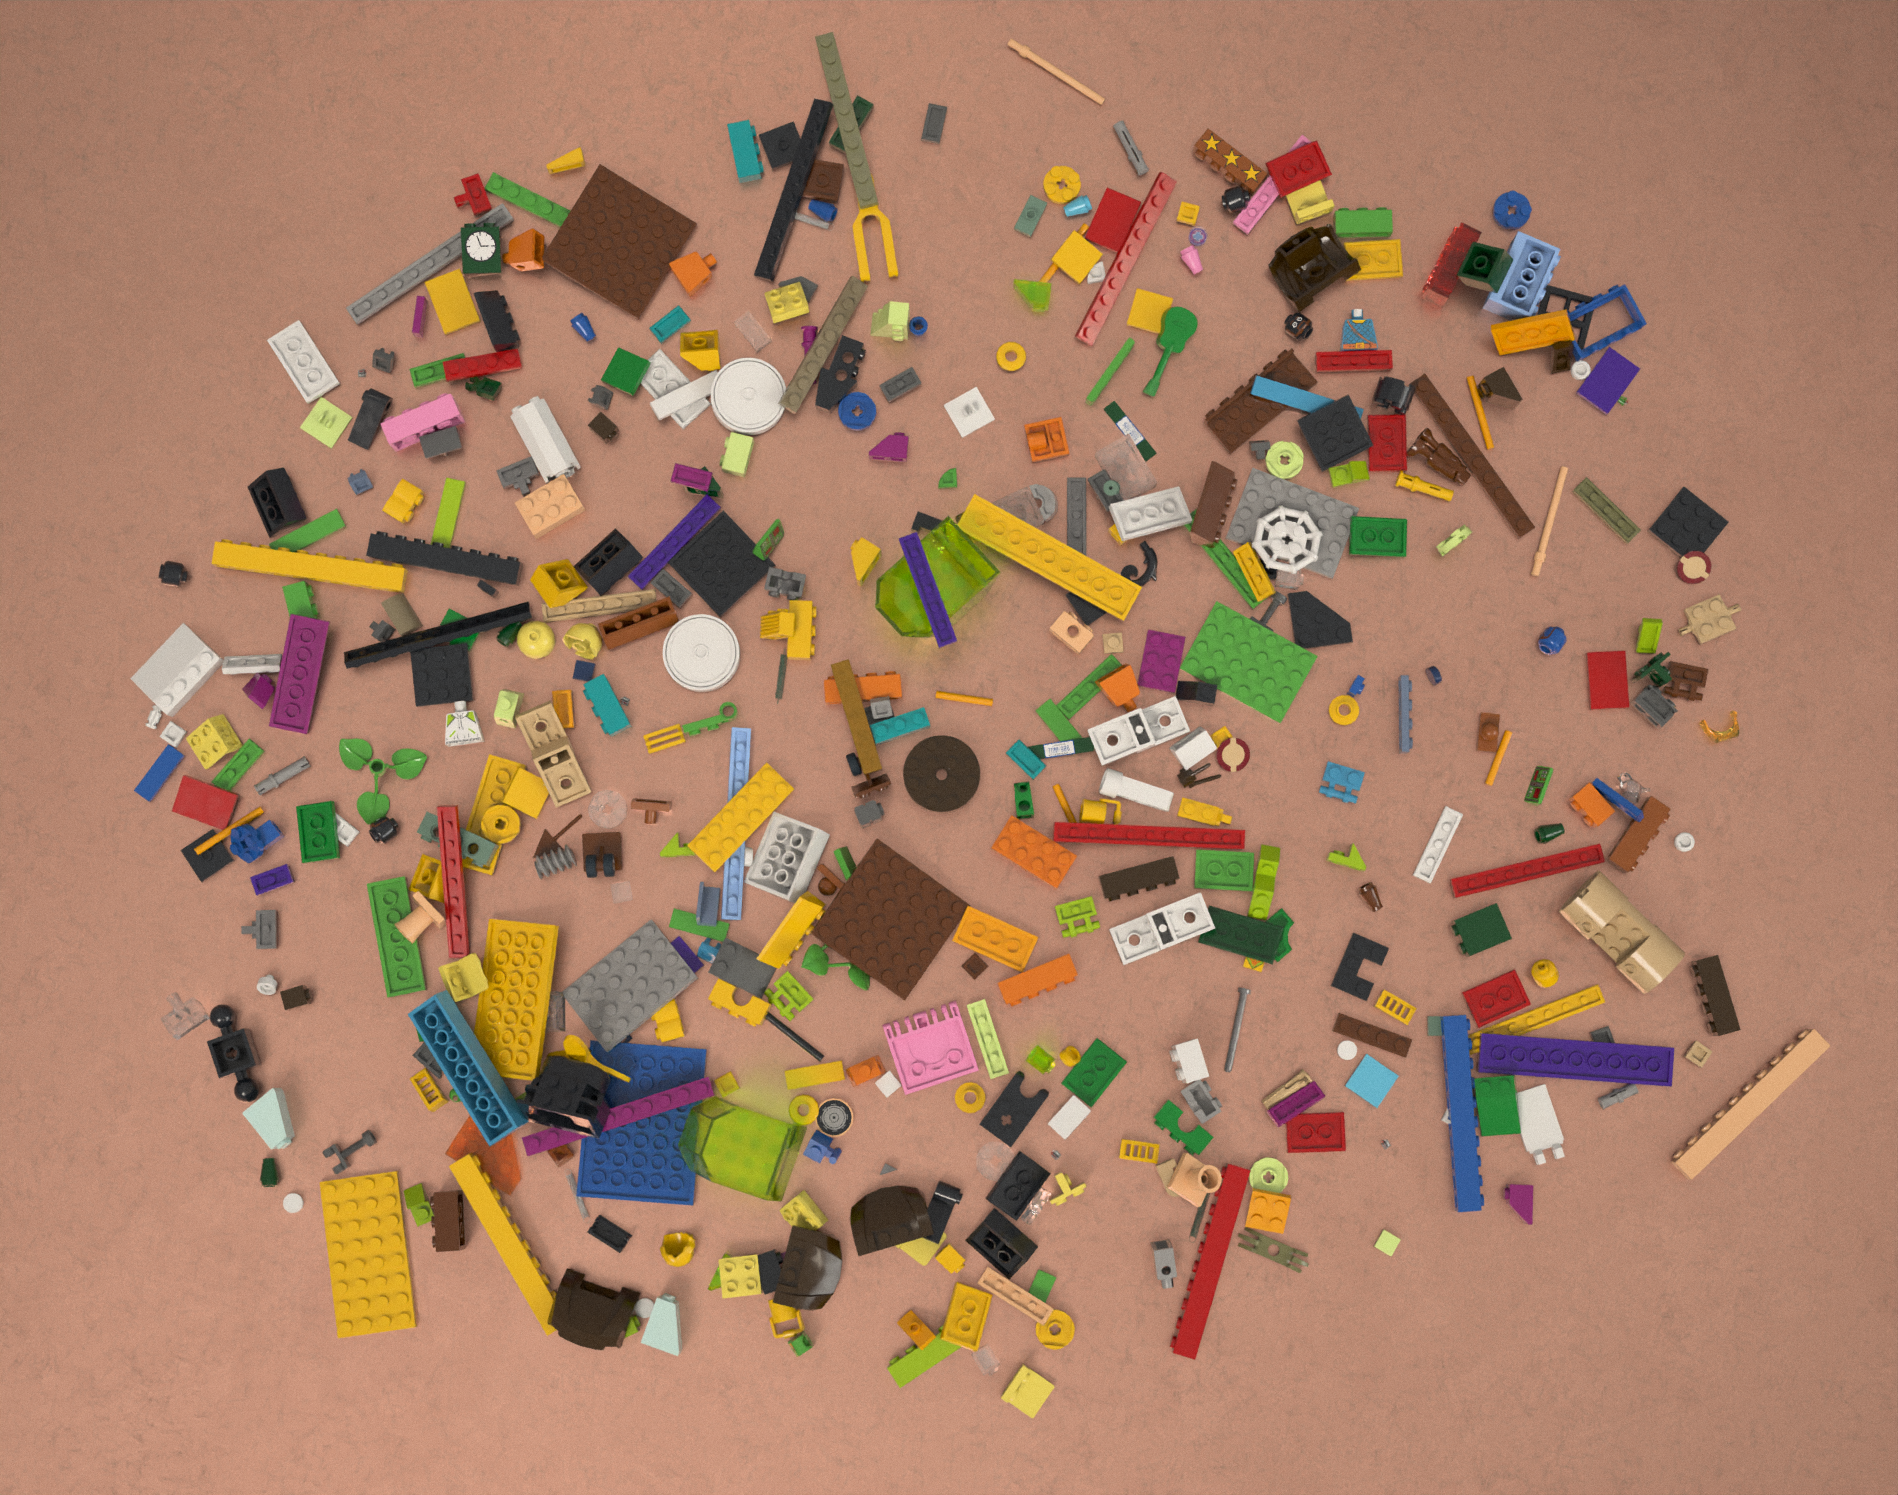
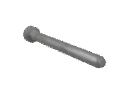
[1224,987,1252,1072]

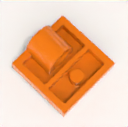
[1024,417,1069,463]

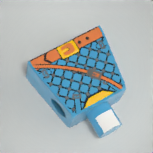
[1340,309,1378,351]

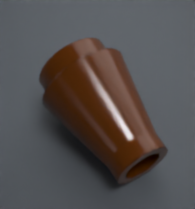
[1358,882,1383,912]

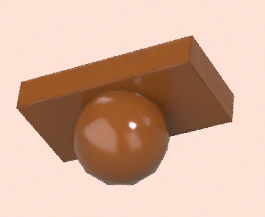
[1476,712,1500,753]
[817,864,845,896]

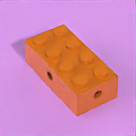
[991,815,1077,890]

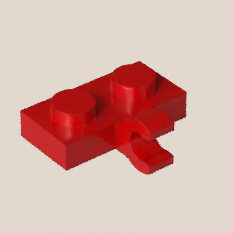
[453,173,492,216]

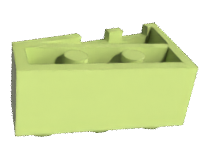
[870,301,910,341]

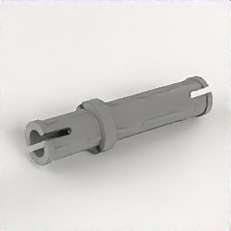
[1113,121,1149,176]
[254,756,311,796]

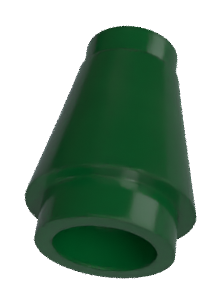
[495,622,522,648]
[1534,823,1565,844]
[259,1158,279,1187]

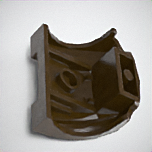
[1268,224,1361,312]
[849,1186,935,1256]
[773,1225,843,1311]
[548,1268,640,1350]

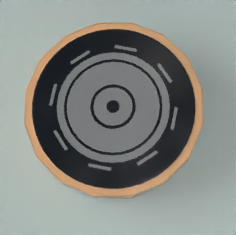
[815,1098,854,1137]

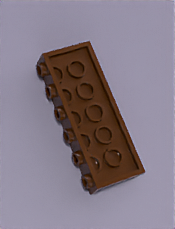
[1204,348,1318,455]

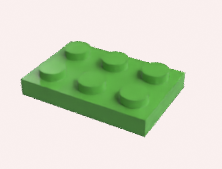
[1194,850,1254,892]

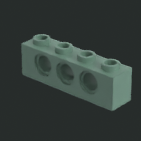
[417,812,499,867]

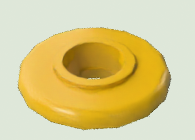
[996,342,1026,371]
[1329,695,1359,725]
[955,1082,986,1113]
[789,1094,819,1125]

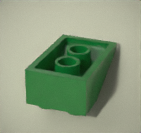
[1474,1075,1521,1136]

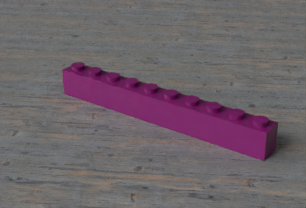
[522,1077,716,1156]

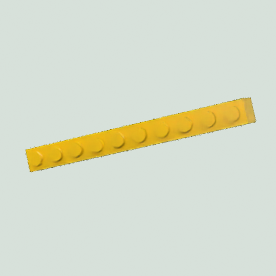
[211,539,408,593]
[449,1152,557,1336]

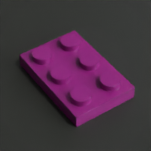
[1137,630,1186,693]

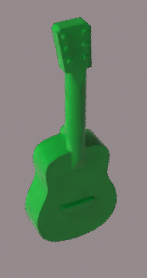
[1143,307,1198,397]

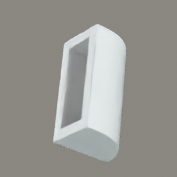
[1169,726,1217,770]
[1048,1095,1091,1140]

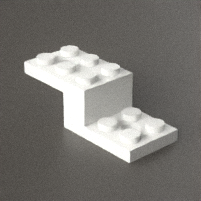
[1087,696,1190,766]
[1109,892,1215,965]

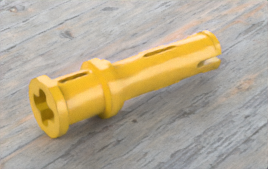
[1395,470,1454,502]

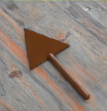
[533,814,582,858]

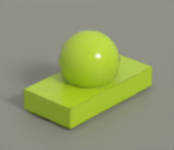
[1636,618,1663,654]

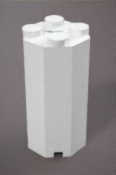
[510,396,581,484]

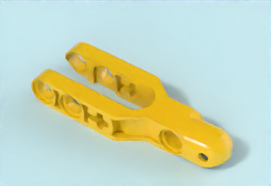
[852,174,898,282]

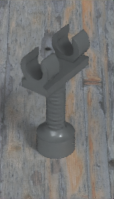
[1250,591,1287,631]
[322,1130,377,1174]

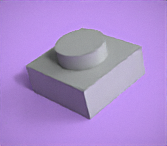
[870,696,893,719]

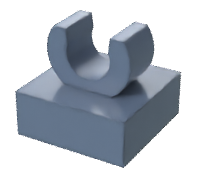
[347,469,373,495]

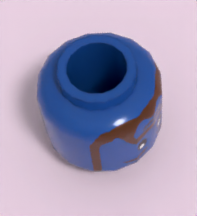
[1538,626,1567,655]

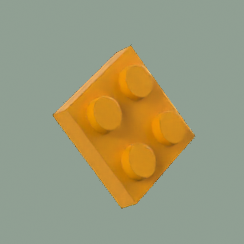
[1245,1188,1291,1234]

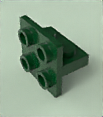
[1632,651,1672,688]

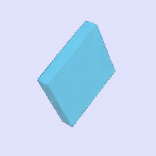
[1344,1054,1399,1108]

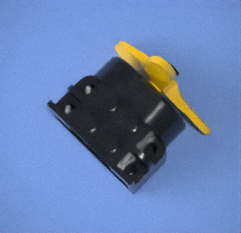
[516,1035,631,1139]

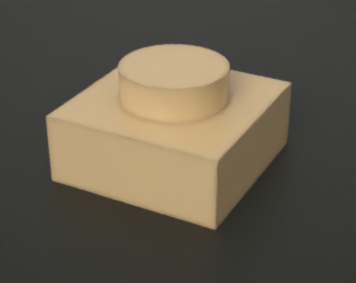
[1102,633,1124,654]
[1684,1041,1712,1068]

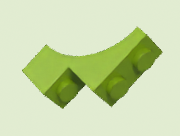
[1247,844,1280,920]

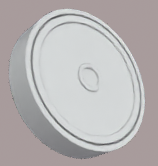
[711,358,786,435]
[663,614,740,692]

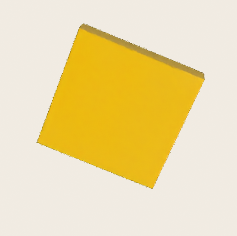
[1050,230,1103,284]
[1127,288,1173,334]
[501,767,549,819]

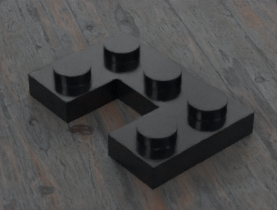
[1330,933,1389,1001]

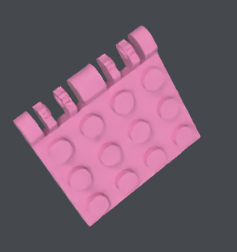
[882,1000,979,1095]

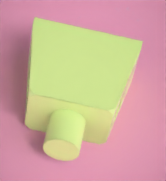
[494,689,524,729]

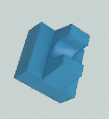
[697,938,721,963]

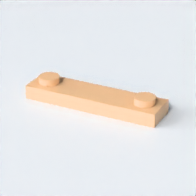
[977,1267,1054,1326]

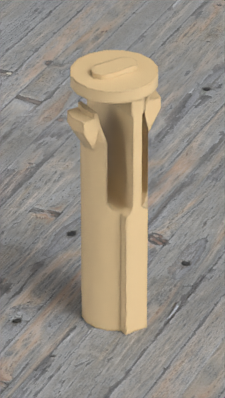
[1262,1069,1312,1110]

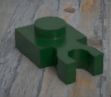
[465,377,502,401]

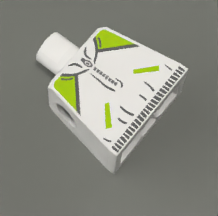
[445,701,485,747]

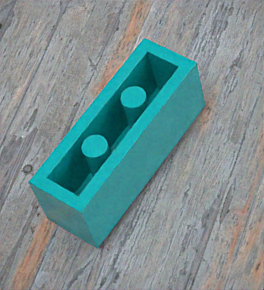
[727,120,764,183]
[583,674,632,737]
[869,707,930,746]

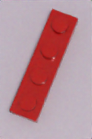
[443,349,521,382]
[1316,350,1393,372]

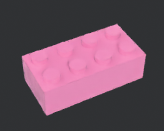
[380,393,465,452]

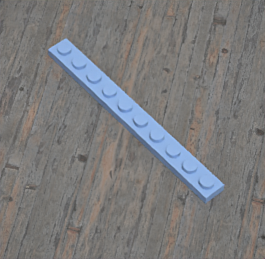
[721,727,751,920]

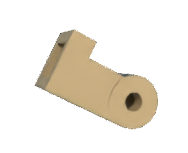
[1155,1158,1179,1197]

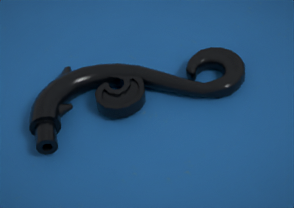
[1121,541,1158,586]

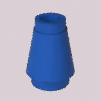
[808,199,838,222]
[570,313,596,342]
[909,316,928,336]

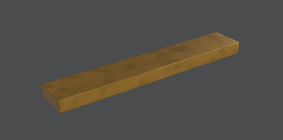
[831,659,882,775]

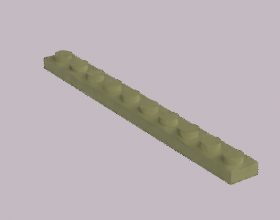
[815,32,879,209]

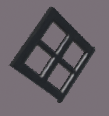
[1537,285,1594,350]

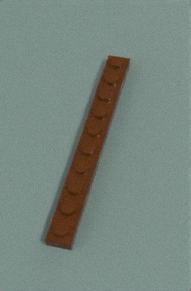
[1409,374,1535,539]

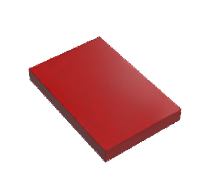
[1265,140,1332,198]
[1085,187,1141,253]
[1367,414,1407,472]
[1586,651,1629,710]
[172,775,239,830]
[1462,969,1531,1028]
[1286,1112,1346,1153]

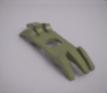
[1238,1227,1309,1273]

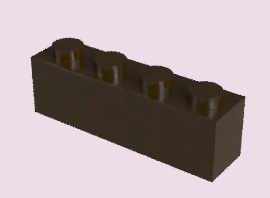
[1098,856,1180,902]
[1691,955,1741,1036]

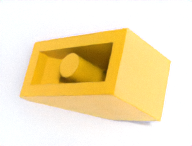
[935,1242,965,1274]

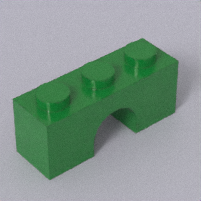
[1153,1099,1214,1156]

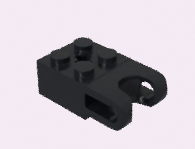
[979,1071,1049,1147]

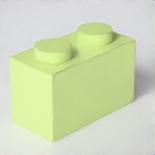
[719,432,754,477]

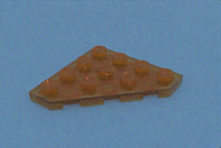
[445,1116,522,1196]

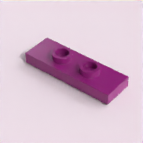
[1267,1081,1325,1128]

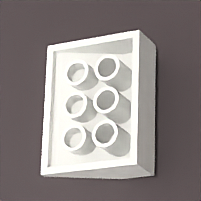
[130,623,224,717]
[744,812,830,903]

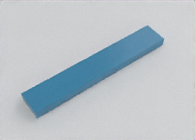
[1250,376,1364,419]

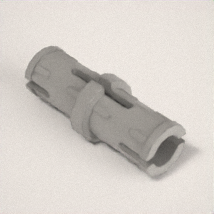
[1598,1084,1638,1110]

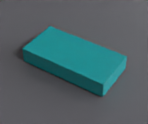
[649,305,691,344]
[1006,739,1047,780]

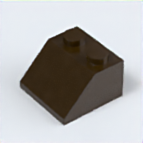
[1477,367,1523,410]

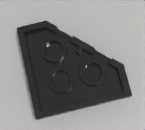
[1287,591,1353,649]

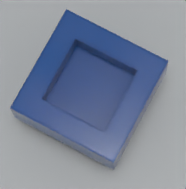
[1347,675,1365,697]

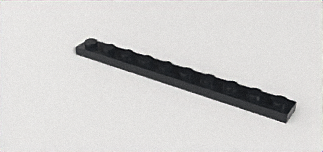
[754,98,833,282]
[344,601,532,669]

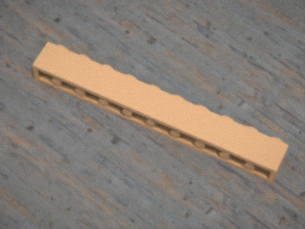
[1671,1029,1830,1180]

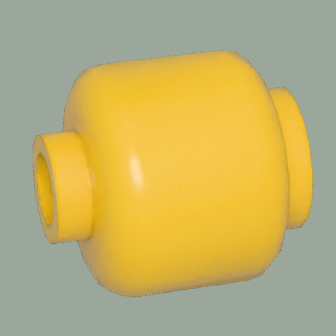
[1531,959,1559,988]

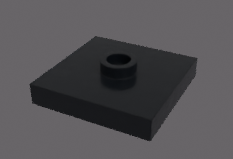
[759,121,801,170]
[180,829,235,883]

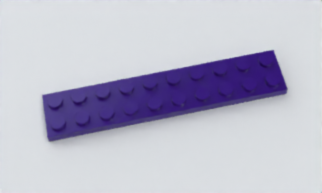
[1478,1033,1674,1087]

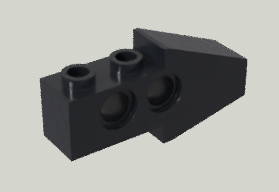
[815,335,866,414]

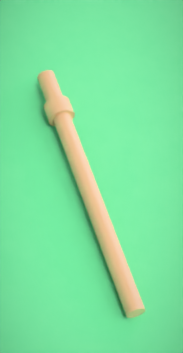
[1007,38,1105,105]
[1531,466,1568,577]

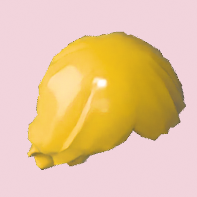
[660,1232,695,1267]

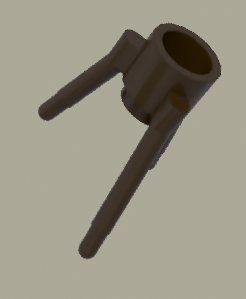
[1177,763,1221,788]

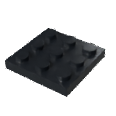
[1297,394,1374,472]
[1648,487,1729,558]
[410,643,474,707]

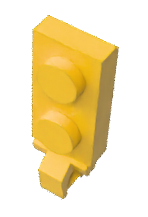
[1177,797,1232,826]

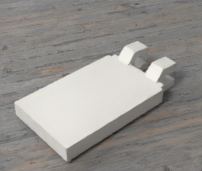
[1517,1084,1565,1165]

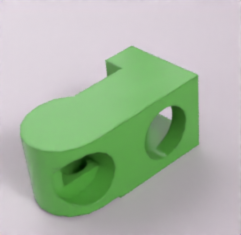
[788,1331,814,1357]

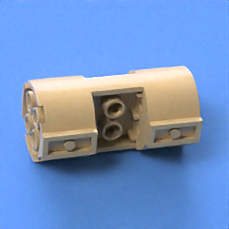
[1559,870,1685,994]

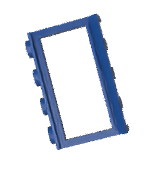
[1567,284,1647,362]

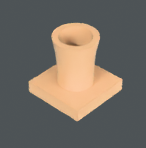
[394,891,446,944]
[1167,1153,1222,1207]

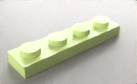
[967,999,1009,1079]

